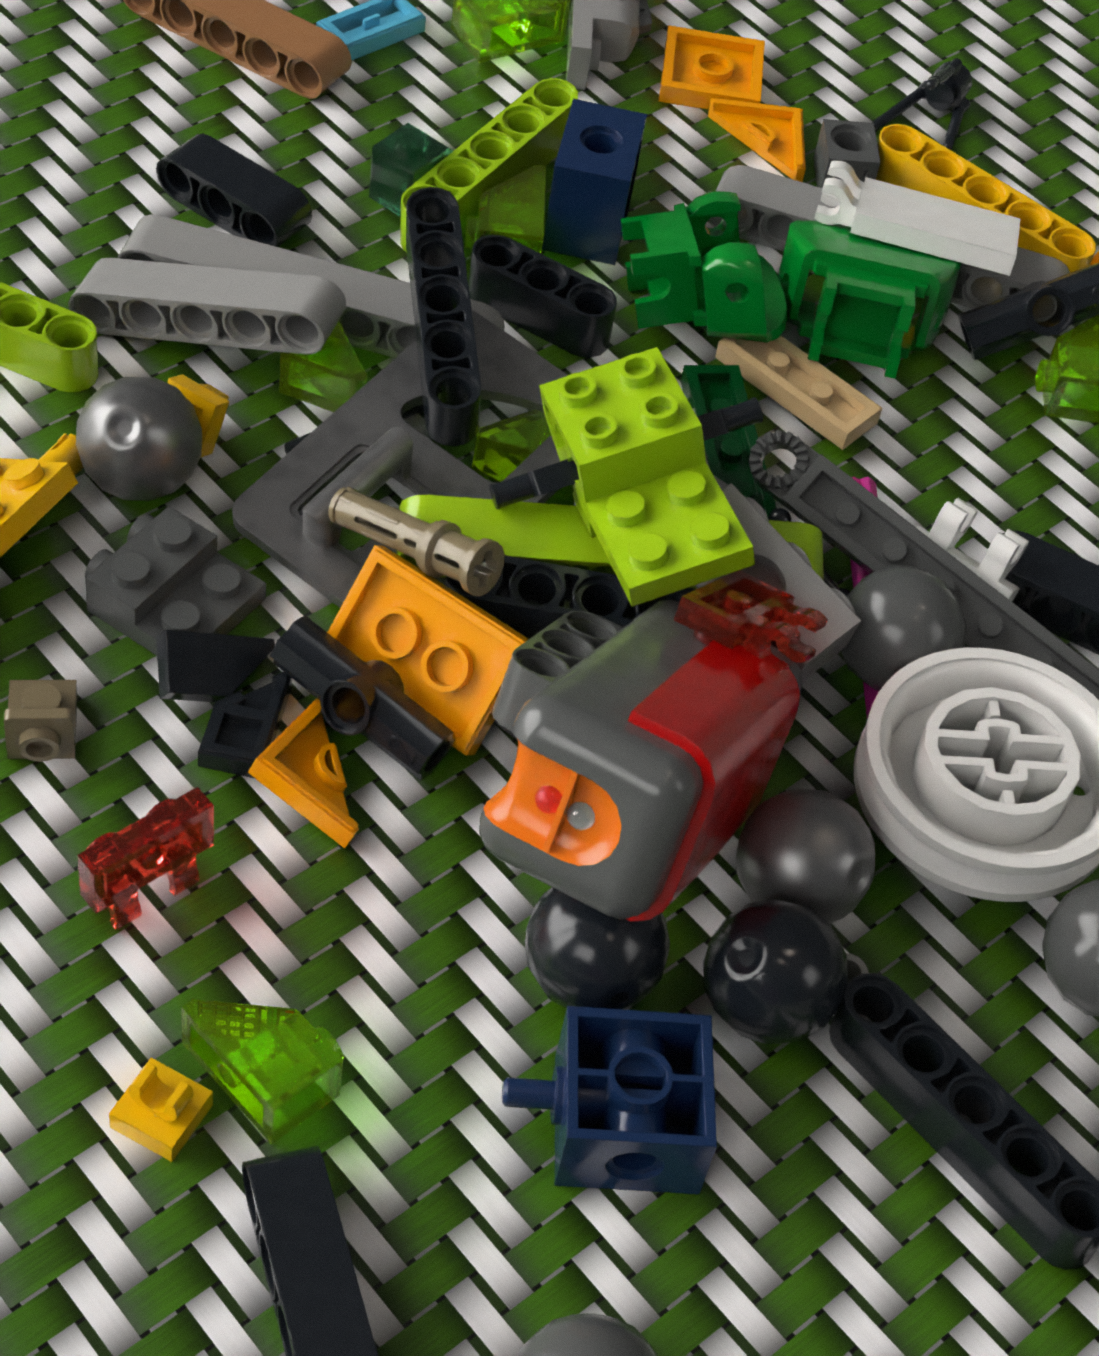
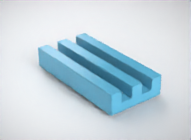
[316,0,426,60]

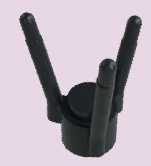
[872,58,972,150]

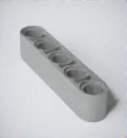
[68,258,346,355]

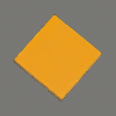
[658,25,765,110]

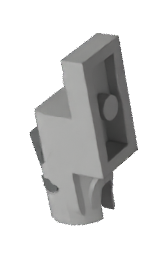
[566,0,652,90]

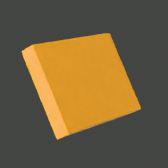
[327,545,529,756]

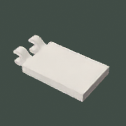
[814,161,1021,276]

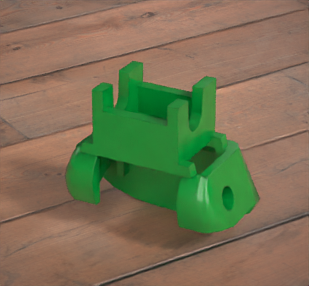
[621,191,787,343]
[778,220,961,379]

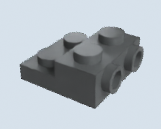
[85,506,266,656]

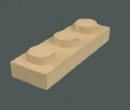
[715,335,882,450]

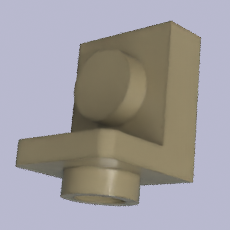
[4,680,77,762]

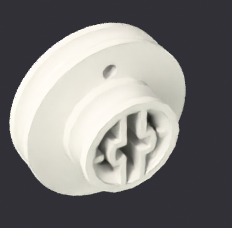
[854,648,1099,902]

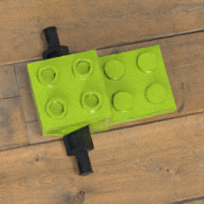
[489,347,763,606]

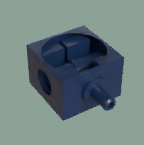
[542,99,647,265]
[502,1006,717,1194]

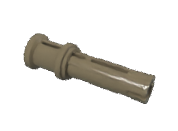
[328,487,505,596]

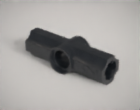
[958,262,1099,360]
[270,615,455,780]

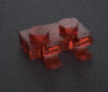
[674,570,828,673]
[77,787,214,931]

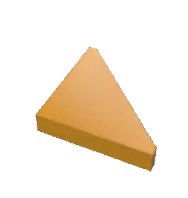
[708,98,806,182]
[248,698,359,849]

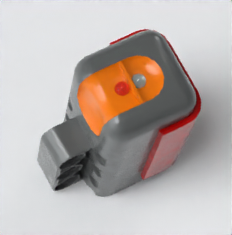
[479,600,803,922]

